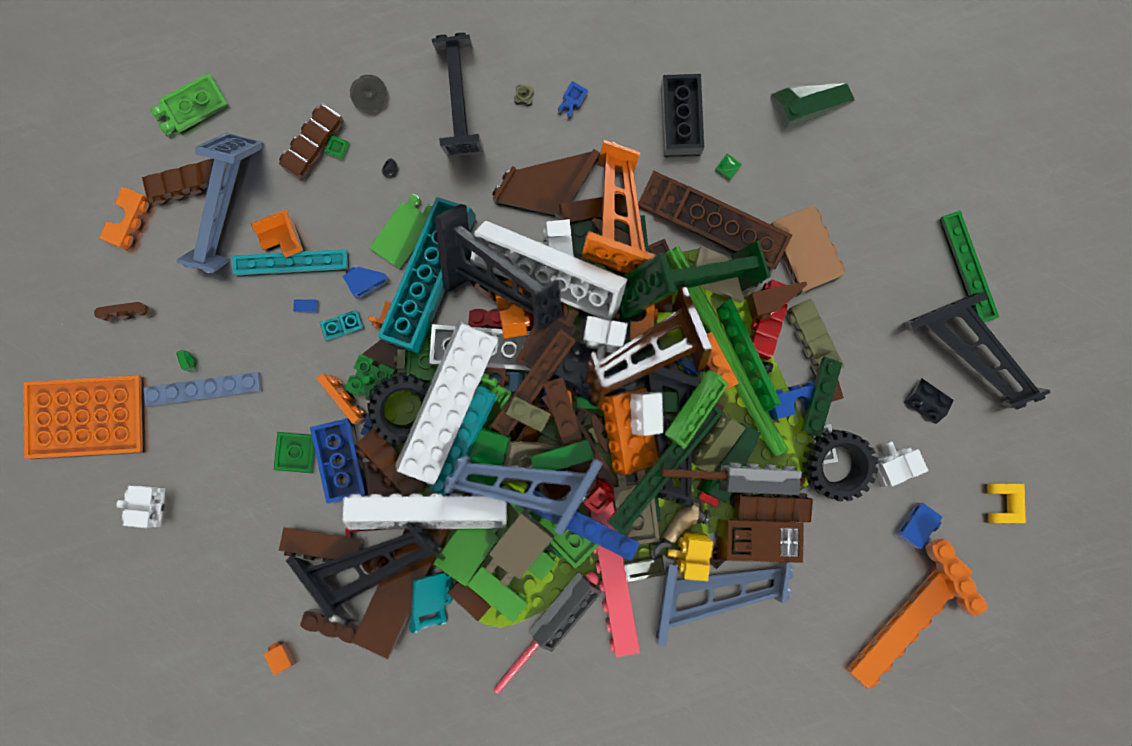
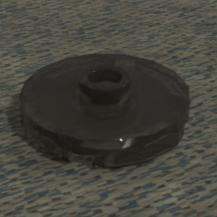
[350,75,388,112]

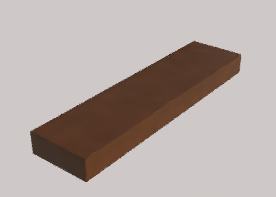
[559,194,627,222]

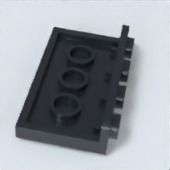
[550,341,639,407]

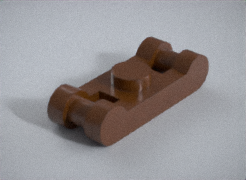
[94,302,150,321]

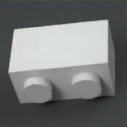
[630,392,663,435]

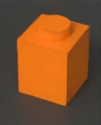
[263,642,296,675]

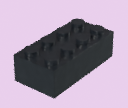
[661,74,704,155]

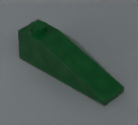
[771,83,855,128]

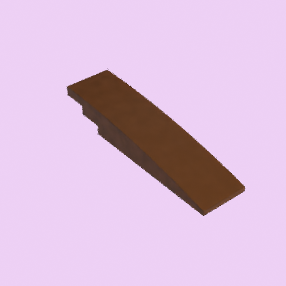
[638,171,792,270]
[352,496,450,660]

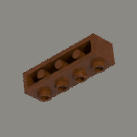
[279,527,364,562]

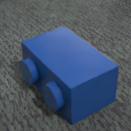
[896,503,943,549]

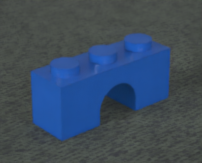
[769,380,815,419]

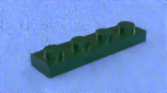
[801,357,843,437]

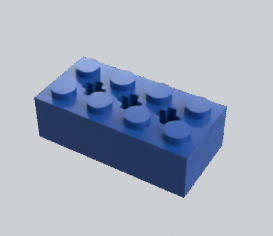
[310,418,368,504]

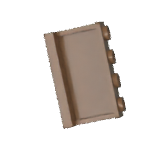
[771,205,845,295]

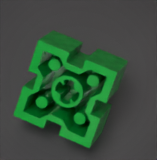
[344,354,398,401]

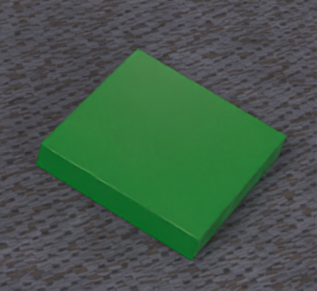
[273,432,315,473]

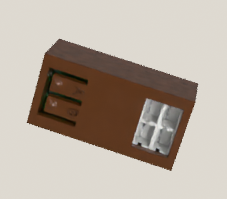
[717,519,804,563]

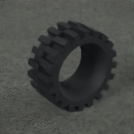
[367,373,429,446]
[802,429,878,502]

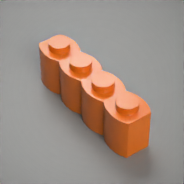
[926,538,987,617]

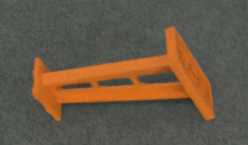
[581,140,656,274]

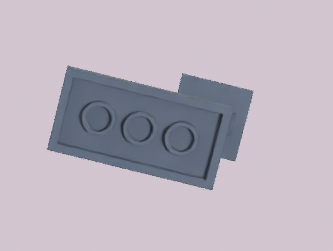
[177,133,263,273]
[444,455,602,535]
[655,562,793,646]

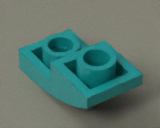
[319,310,363,341]

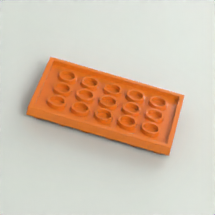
[24,375,143,459]

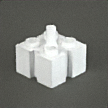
[539,219,573,257]
[583,316,627,361]
[874,442,928,487]
[117,486,166,528]

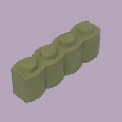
[787,298,844,376]

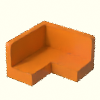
[251,209,303,258]

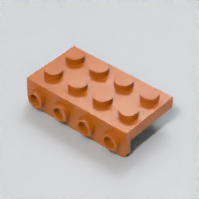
[602,387,658,475]

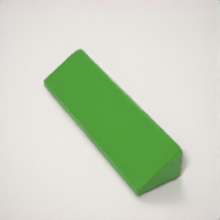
[665,370,728,449]

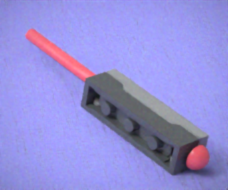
[493,572,602,694]

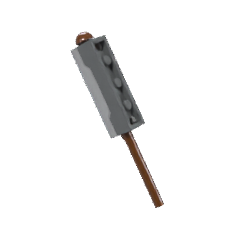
[660,462,806,495]

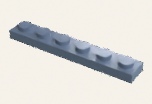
[144,372,262,407]

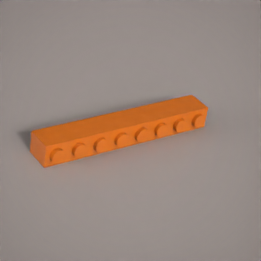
[846,556,973,689]

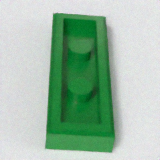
[531,439,594,471]

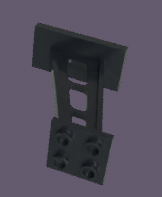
[432,32,484,156]
[435,204,562,332]
[904,292,1050,410]
[632,359,702,507]
[286,522,446,625]

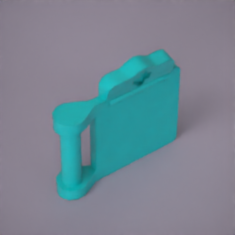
[409,572,453,634]

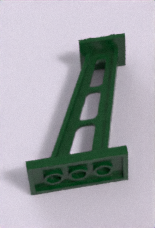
[620,241,771,319]

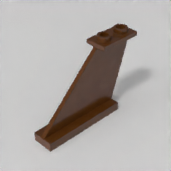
[492,149,600,220]

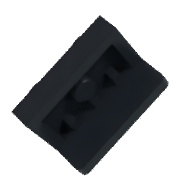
[905,378,954,424]

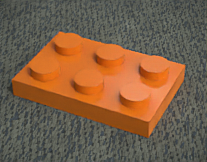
[316,373,366,424]

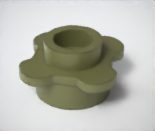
[514,85,534,104]

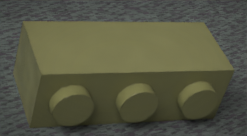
[692,411,746,471]

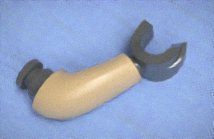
[649,504,710,560]

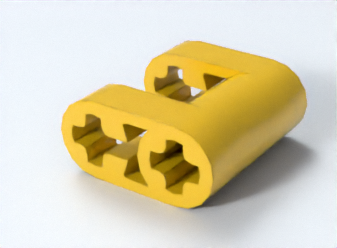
[987,484,1026,523]

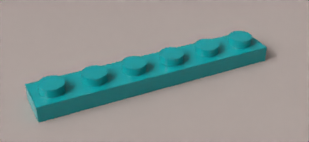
[232,249,348,275]
[429,386,497,497]

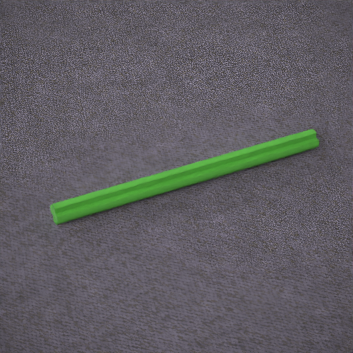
[665,246,789,457]

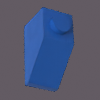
[342,267,389,299]

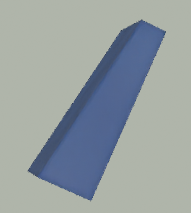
[293,300,318,312]

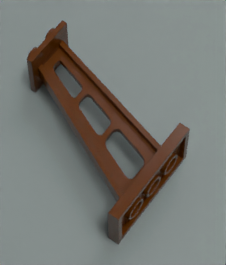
[585,286,712,409]

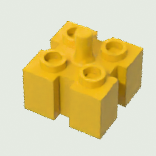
[667,531,713,581]

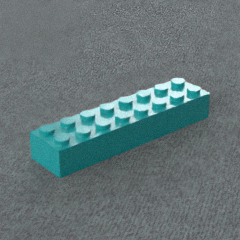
[378,197,476,354]

